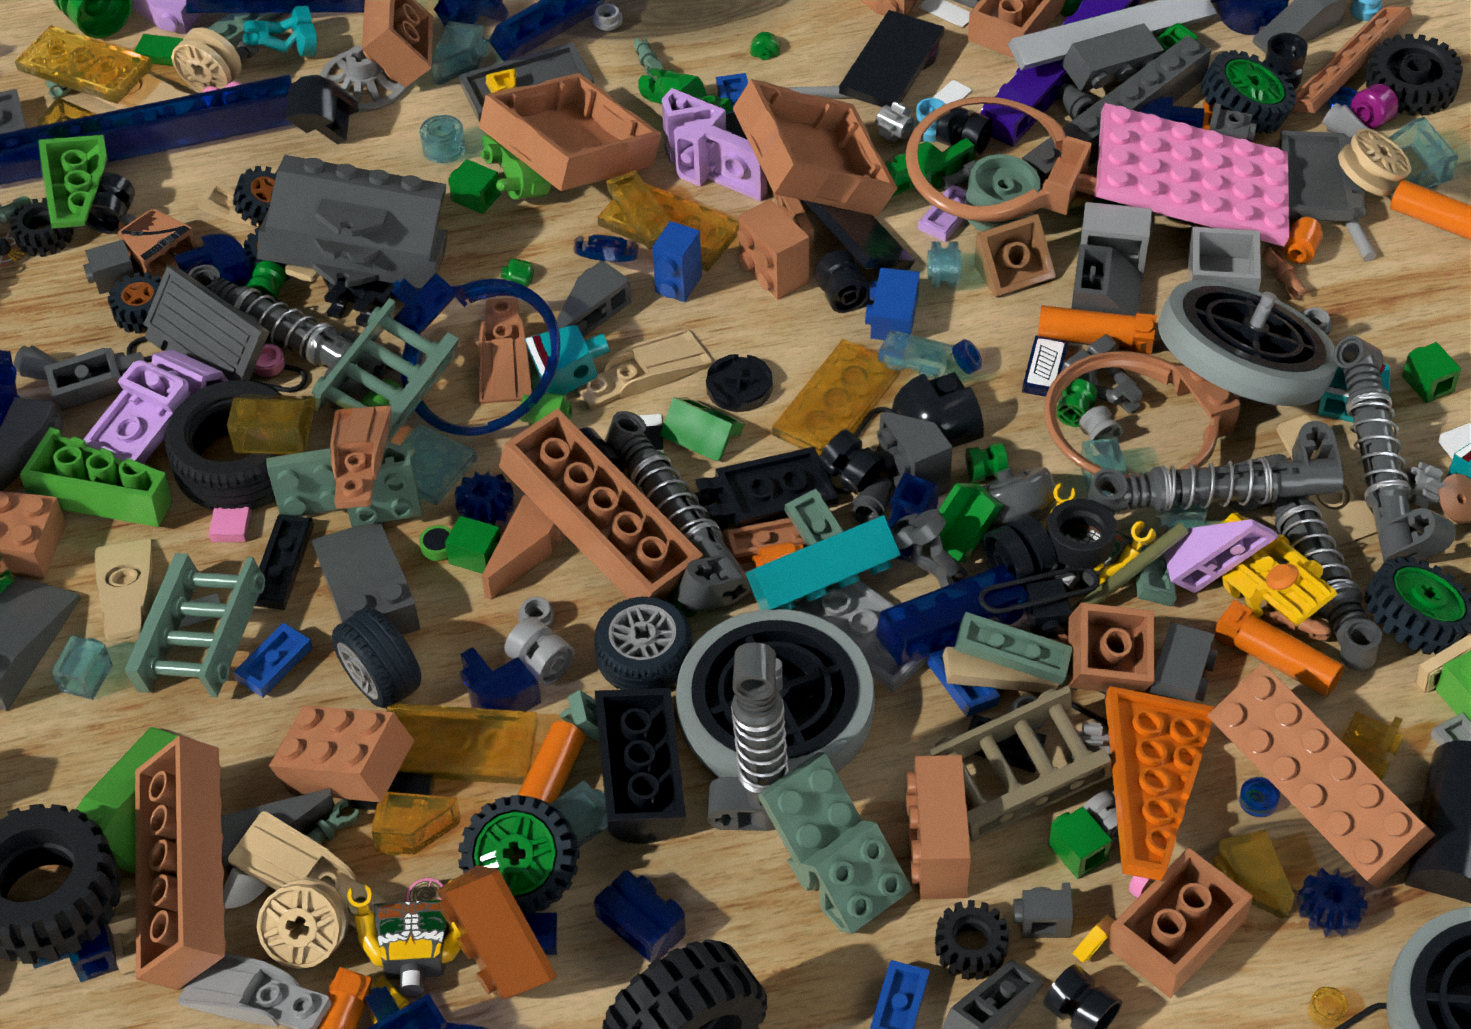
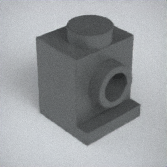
[1209,103,1257,142]
[1013,882,1073,938]

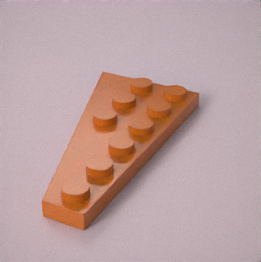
[1105,686,1215,881]

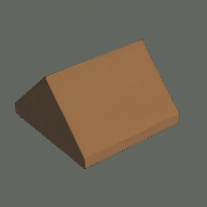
[974,214,1056,297]

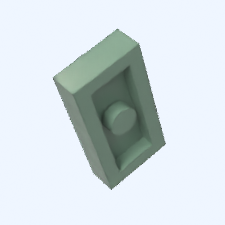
[784,489,844,547]

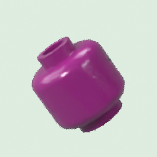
[1351,84,1399,129]

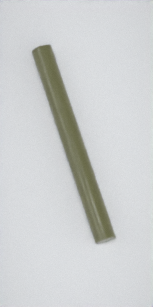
[1070,522,1189,613]

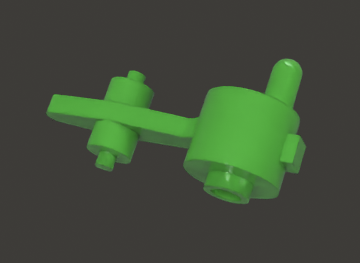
[480,135,551,199]

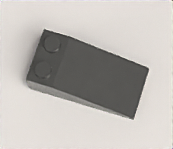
[311,522,420,635]
[0,575,81,711]

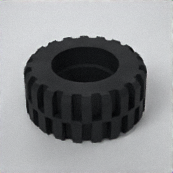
[0,804,122,964]
[602,939,767,1029]

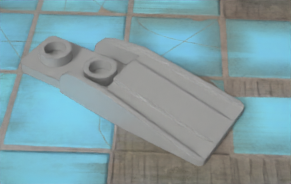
[177,952,332,1029]

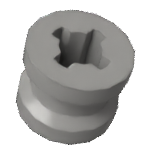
[1079,405,1123,449]

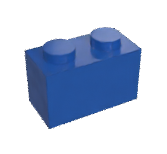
[652,221,702,302]
[865,268,920,343]

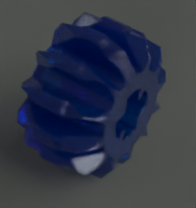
[455,469,514,526]
[1297,868,1368,938]

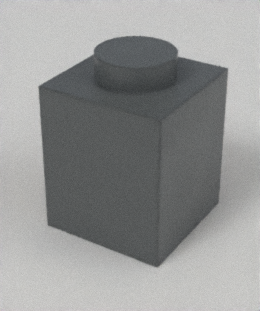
[83,240,135,294]

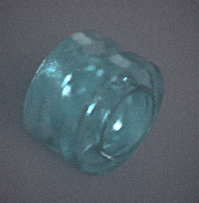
[419,115,466,163]
[927,241,962,288]

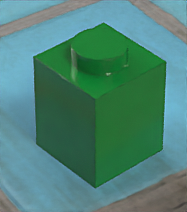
[448,159,501,214]
[1402,342,1461,404]
[445,516,501,574]
[1049,806,1112,879]

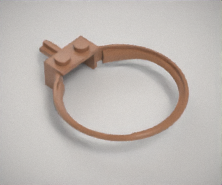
[906,97,1097,222]
[1044,351,1241,476]

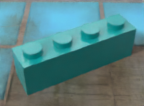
[745,515,901,610]

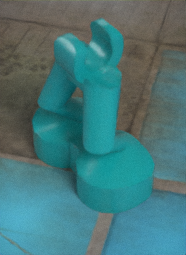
[243,6,317,57]

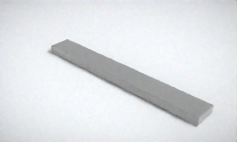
[1007,0,1217,71]

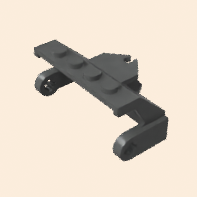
[257,155,448,290]

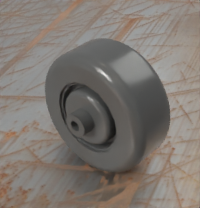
[982,467,1056,527]

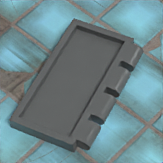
[459,42,594,122]
[1279,130,1367,221]
[143,266,270,381]

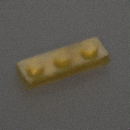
[606,170,671,251]

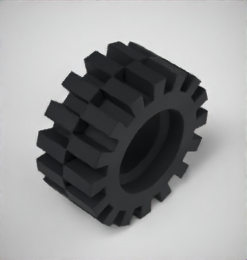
[9,198,73,257]
[935,900,1009,980]

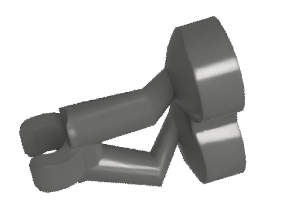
[1061,334,1143,414]
[890,509,968,592]

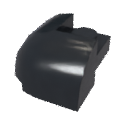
[285,75,359,145]
[892,372,984,448]

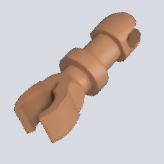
[1261,246,1306,300]
[1259,602,1331,641]

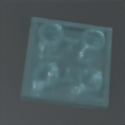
[878,330,955,378]
[401,424,477,505]

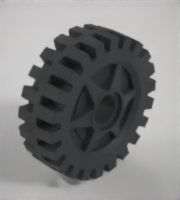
[1366,34,1463,116]

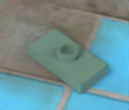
[1135,537,1177,606]

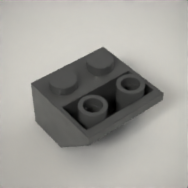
[1071,244,1142,316]
[877,412,953,507]

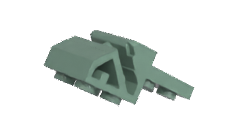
[266,440,422,527]
[757,752,913,934]

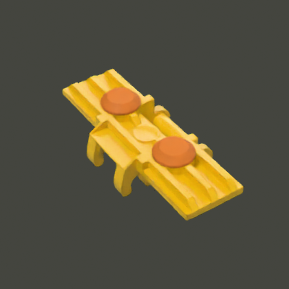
[1219,511,1338,626]

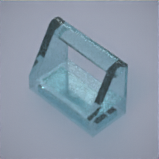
[1388,117,1458,188]

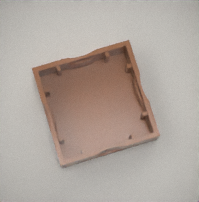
[479,73,661,191]
[733,79,897,216]

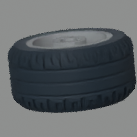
[594,596,692,690]
[332,608,421,709]

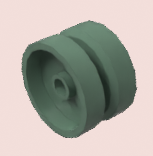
[964,154,1040,231]

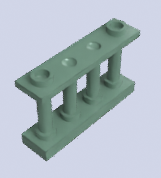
[312,298,459,441]
[124,553,265,698]

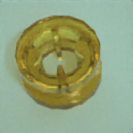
[1308,986,1349,1029]

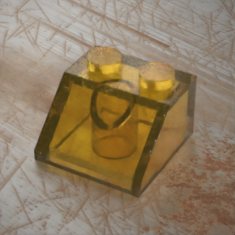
[227,394,316,454]

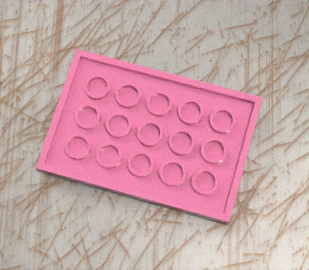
[1095,103,1289,247]

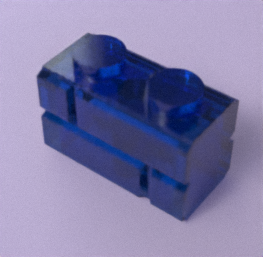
[594,870,686,963]

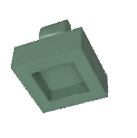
[560,690,599,741]

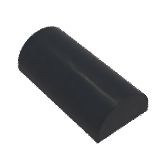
[595,688,686,844]
[1405,740,1471,903]

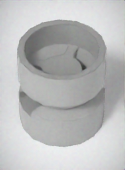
[504,617,575,685]

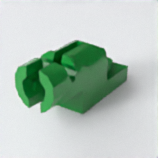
[638,68,733,114]
[885,138,974,198]

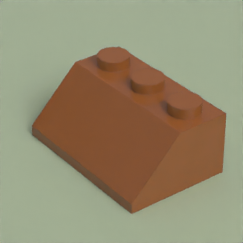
[437,865,557,999]

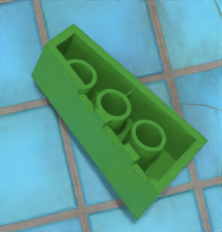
[20,427,173,527]

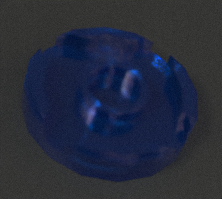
[573,234,639,262]

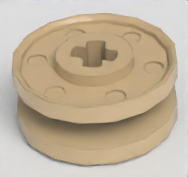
[171,27,242,93]
[1338,128,1412,197]
[256,877,349,969]

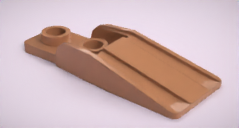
[478,298,532,404]
[330,406,392,509]

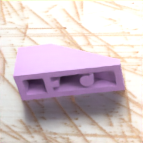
[132,0,202,35]
[1164,519,1278,593]

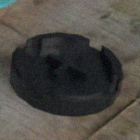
[706,354,773,412]

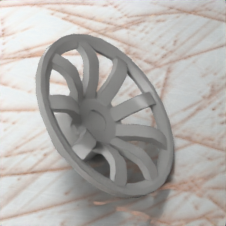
[320,46,408,111]

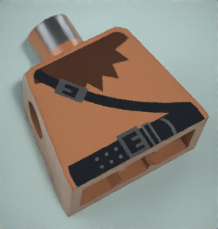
[118,209,198,278]

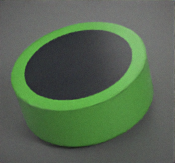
[419,525,451,561]

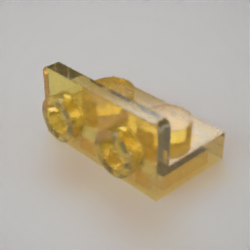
[1341,711,1405,782]

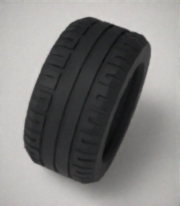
[164,380,305,510]

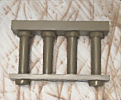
[929,685,1112,841]

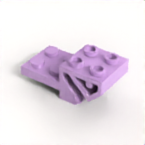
[662,88,768,201]
[83,349,228,464]

